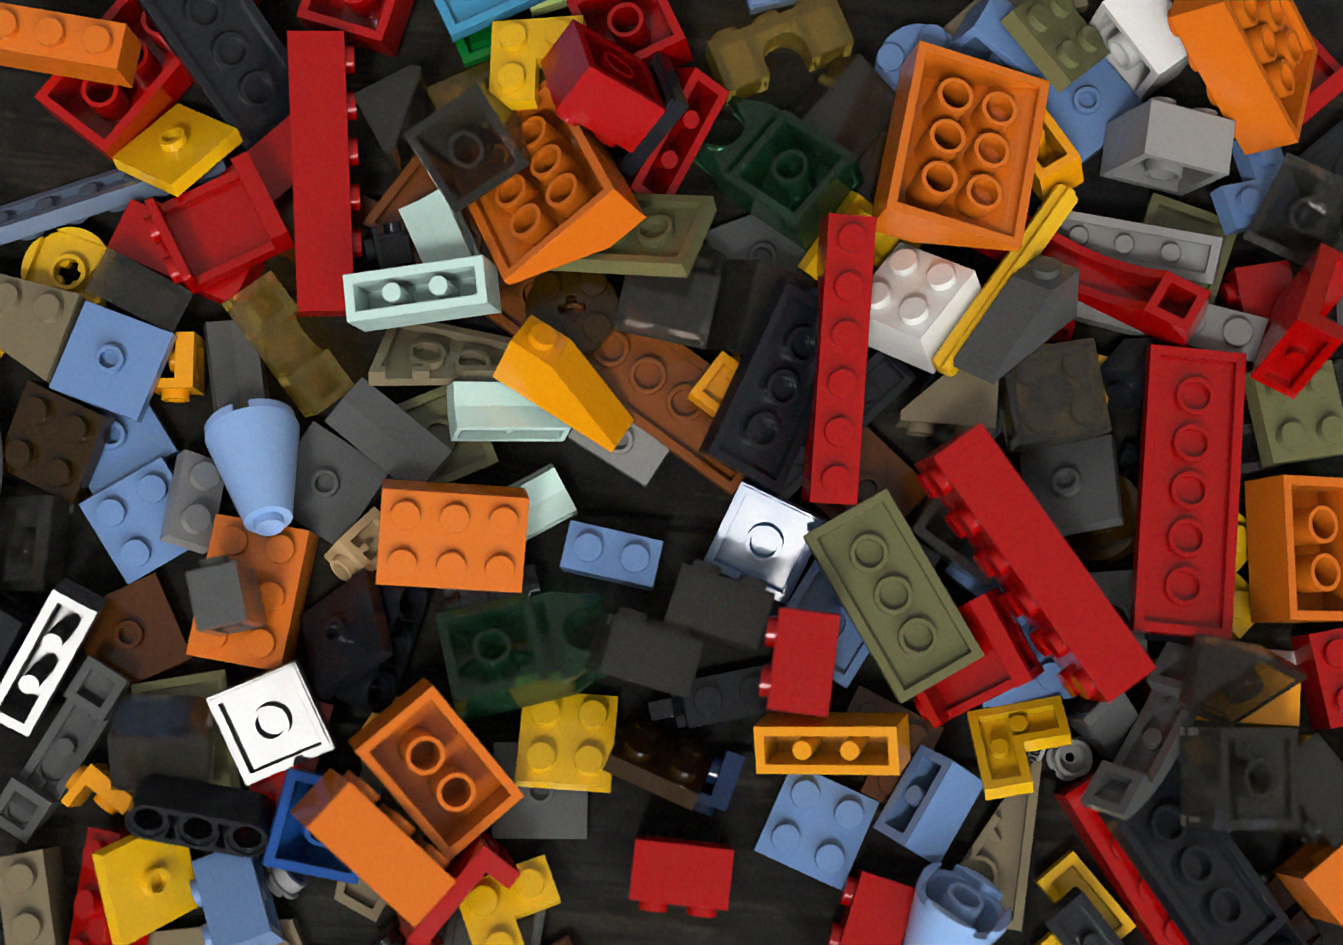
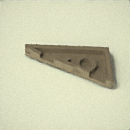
[959,760,1042,931]

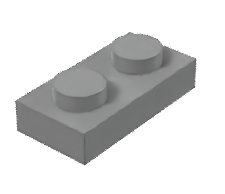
[160,449,224,554]

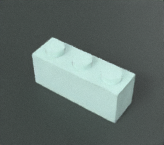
[343,255,502,332]

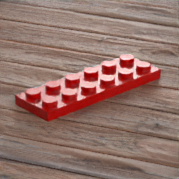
[1129,344,1247,641]

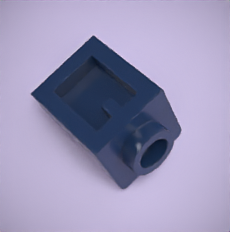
[693,750,745,817]

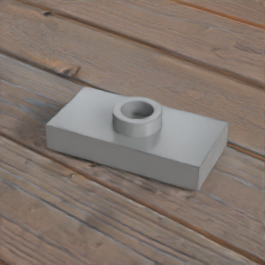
[568,423,670,488]

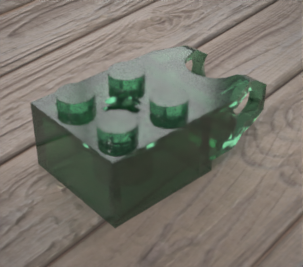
[693,95,865,250]
[435,591,618,722]

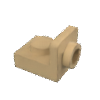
[324,506,380,582]

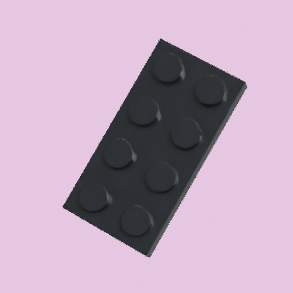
[136,0,290,152]
[698,281,818,494]
[1098,759,1290,945]

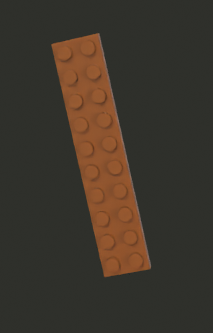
[362,152,746,497]

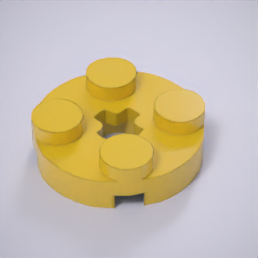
[21,227,118,307]

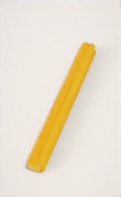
[931,184,1078,377]

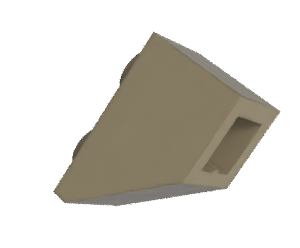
[895,369,999,437]

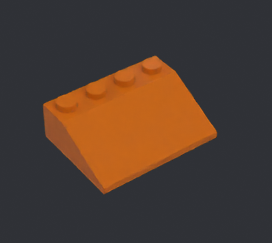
[1167,0,1318,155]
[871,40,1050,252]
[448,79,646,285]

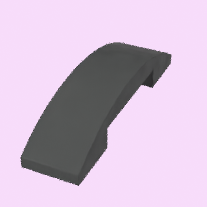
[1080,641,1213,820]
[0,655,131,844]

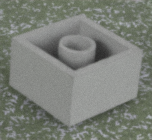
[1100,97,1236,196]

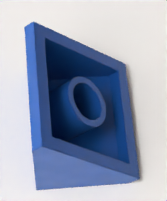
[261,767,383,885]

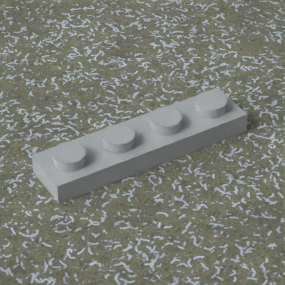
[1037,205,1225,285]
[1074,301,1268,367]

